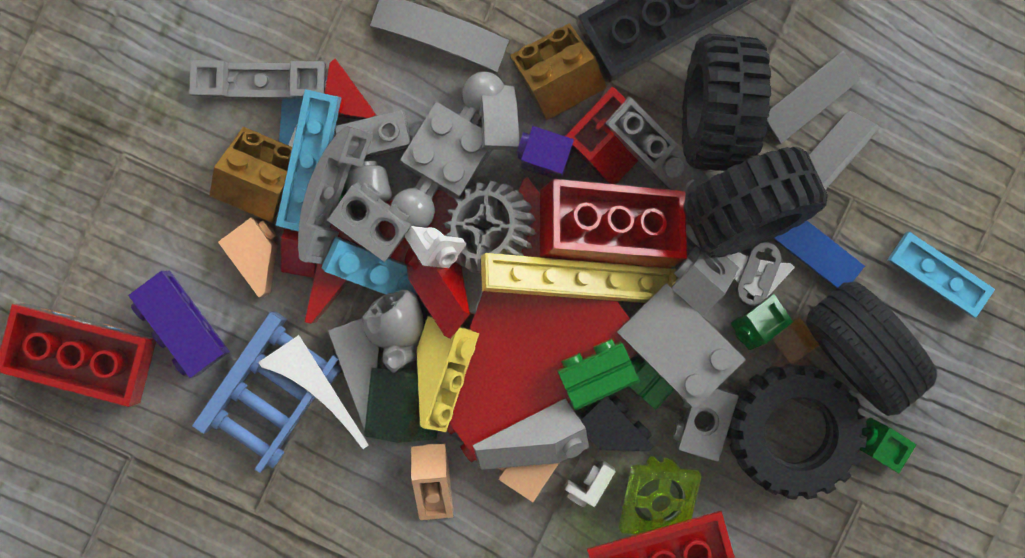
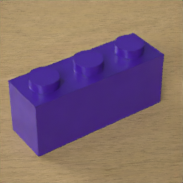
[517,126,574,179]
[128,271,230,378]

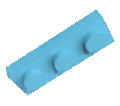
[887,232,995,318]
[321,236,419,296]

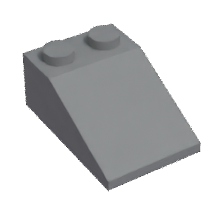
[617,283,746,409]

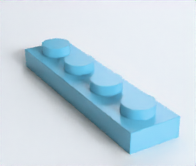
[276,89,342,231]

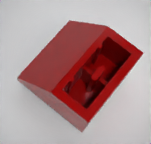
[566,87,638,185]

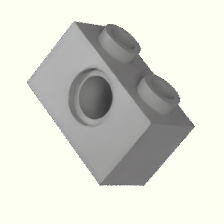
[671,246,739,316]
[672,388,738,462]

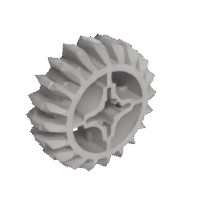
[443,181,536,274]

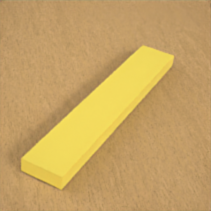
[481,253,677,303]

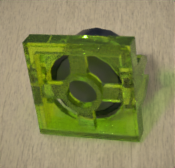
[619,456,702,534]

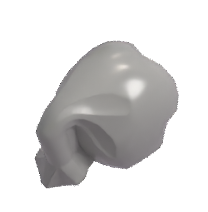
[363,290,424,373]

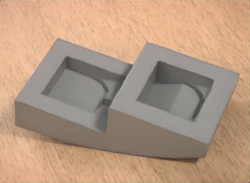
[479,85,519,151]

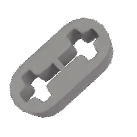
[736,242,781,305]

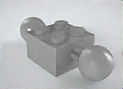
[391,72,504,228]

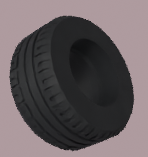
[806,282,937,416]

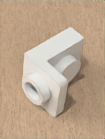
[405,226,466,268]
[565,460,616,507]

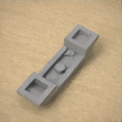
[370,0,509,73]
[189,60,326,99]
[298,126,373,264]

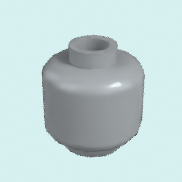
[344,161,392,214]

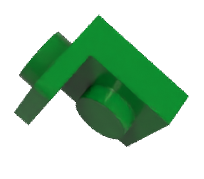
[731,294,793,350]
[859,417,917,474]

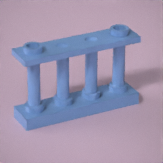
[192,311,342,473]

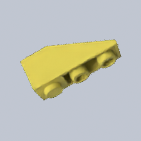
[417,316,479,432]

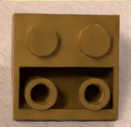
[510,23,607,120]
[209,127,292,223]

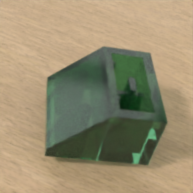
[364,367,438,443]

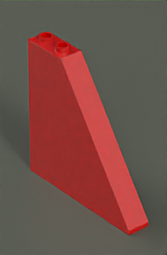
[447,177,638,463]

